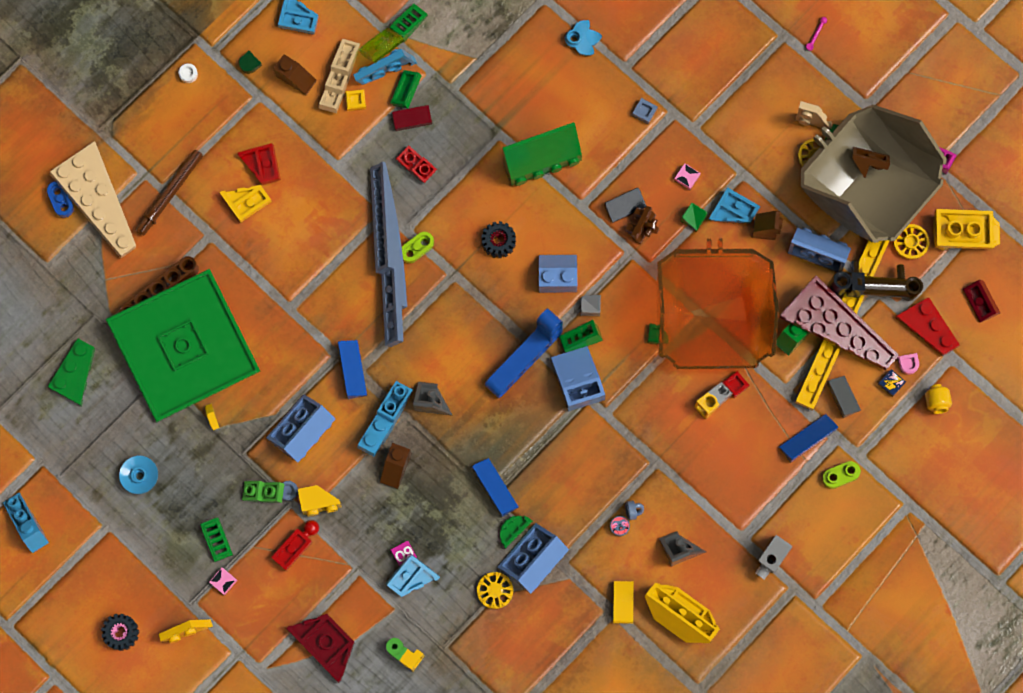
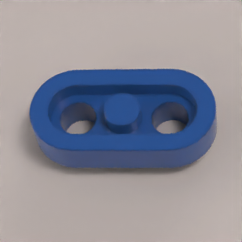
[47,181,74,218]

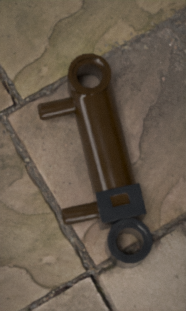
[828,261,923,301]

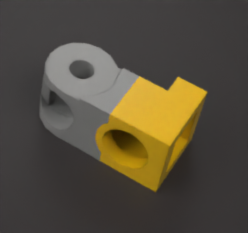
[694,382,733,419]

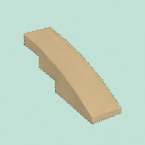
[319,39,360,113]

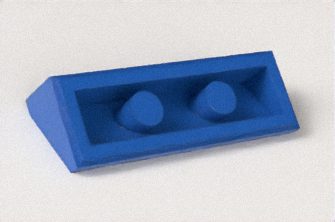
[338,340,367,399]
[779,414,838,463]
[472,458,519,517]

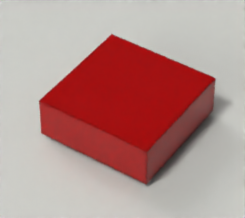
[723,371,750,399]

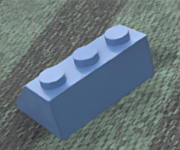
[788,228,851,272]
[266,395,336,462]
[498,523,569,594]

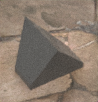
[413,382,453,416]
[659,531,706,567]

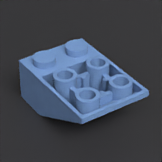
[551,346,605,412]

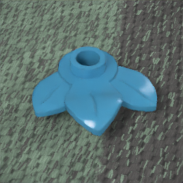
[565,20,602,56]

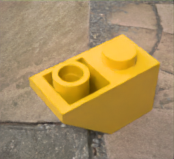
[298,485,342,517]

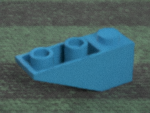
[3,492,49,553]

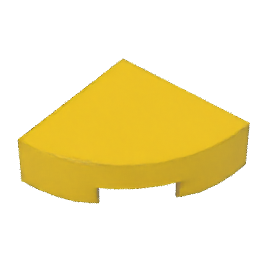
[205,403,219,430]

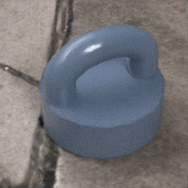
[625,500,644,520]

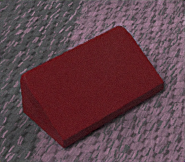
[963,280,1000,323]

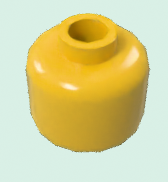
[925,384,952,414]

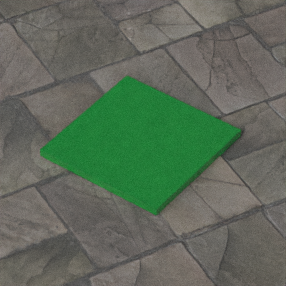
[106,269,261,422]

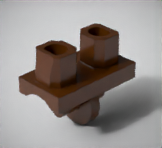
[625,206,659,244]

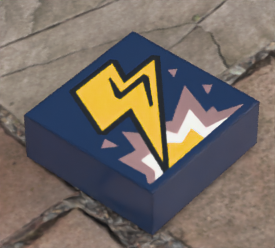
[878,369,906,397]

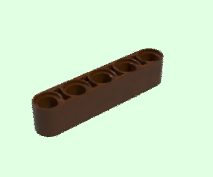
[119,256,199,312]

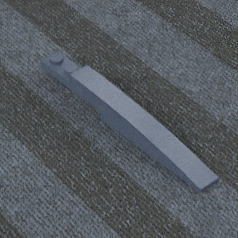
[370,162,407,347]

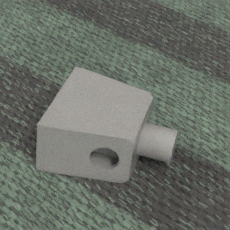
[755,535,793,580]

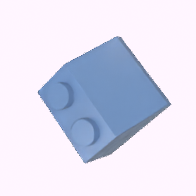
[539,255,577,293]

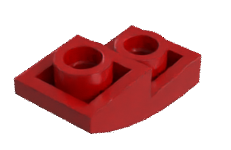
[396,145,437,183]

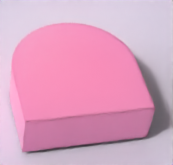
[897,353,919,375]

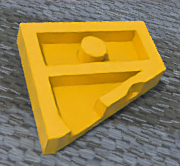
[159,619,213,643]

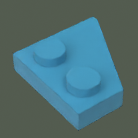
[709,187,760,223]

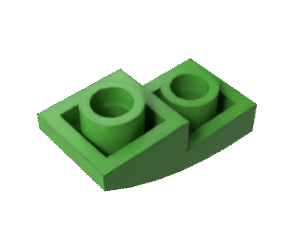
[242,481,284,503]

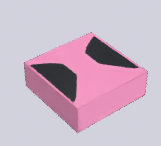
[674,164,701,190]
[209,568,237,595]

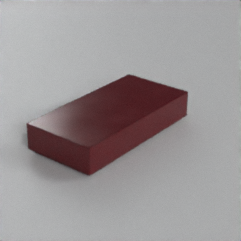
[392,105,432,131]

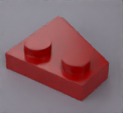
[238,143,281,185]

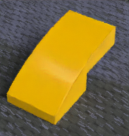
[613,581,634,624]

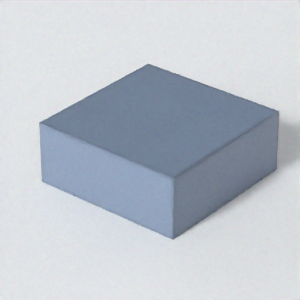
[632,98,658,124]

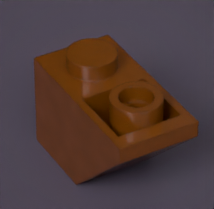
[752,211,783,240]

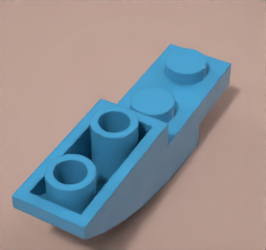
[357,381,413,457]

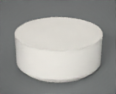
[178,64,198,83]

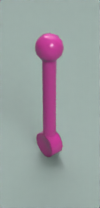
[806,17,827,51]

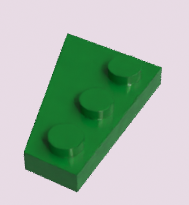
[48,338,95,407]

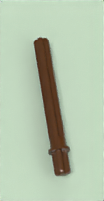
[136,150,203,236]

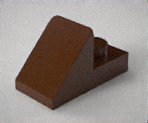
[852,147,890,178]

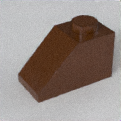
[273,54,317,95]
[380,443,412,489]

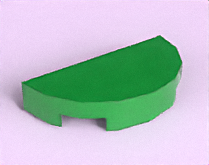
[500,516,533,549]

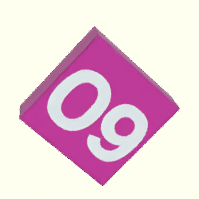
[391,541,417,566]

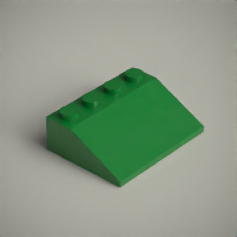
[502,122,582,186]

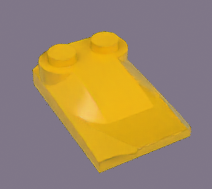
[933,209,1000,250]

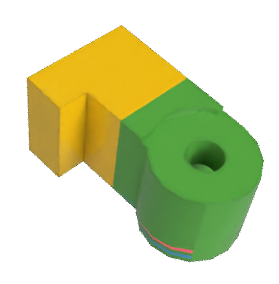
[386,638,425,672]

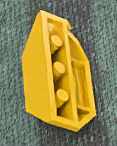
[645,583,720,643]

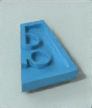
[354,49,417,85]

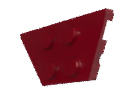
[286,614,355,683]

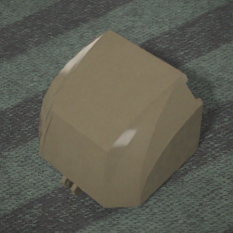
[801,105,946,243]

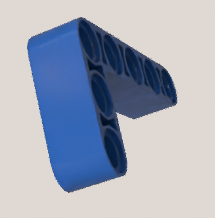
[484,308,563,398]

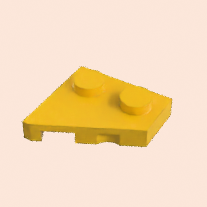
[220,185,272,223]

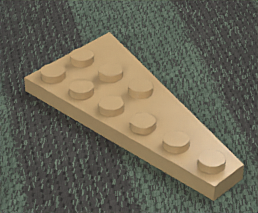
[50,141,136,258]

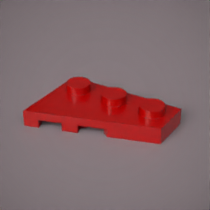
[896,297,960,356]

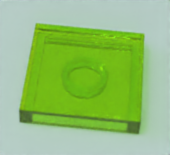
[359,28,404,63]

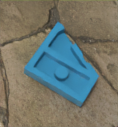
[278,0,319,35]
[386,553,440,597]

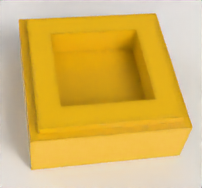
[345,90,366,111]

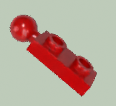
[271,520,319,571]

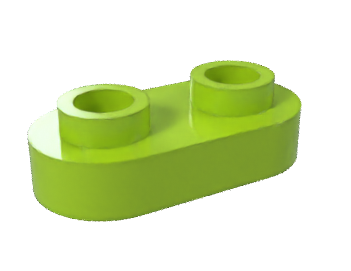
[402,232,434,263]
[822,461,861,489]

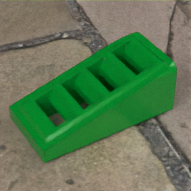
[389,4,428,42]
[559,320,603,352]
[200,517,233,562]

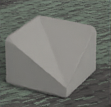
[581,295,601,316]

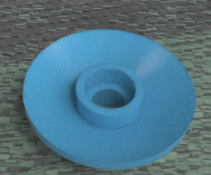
[119,456,158,494]

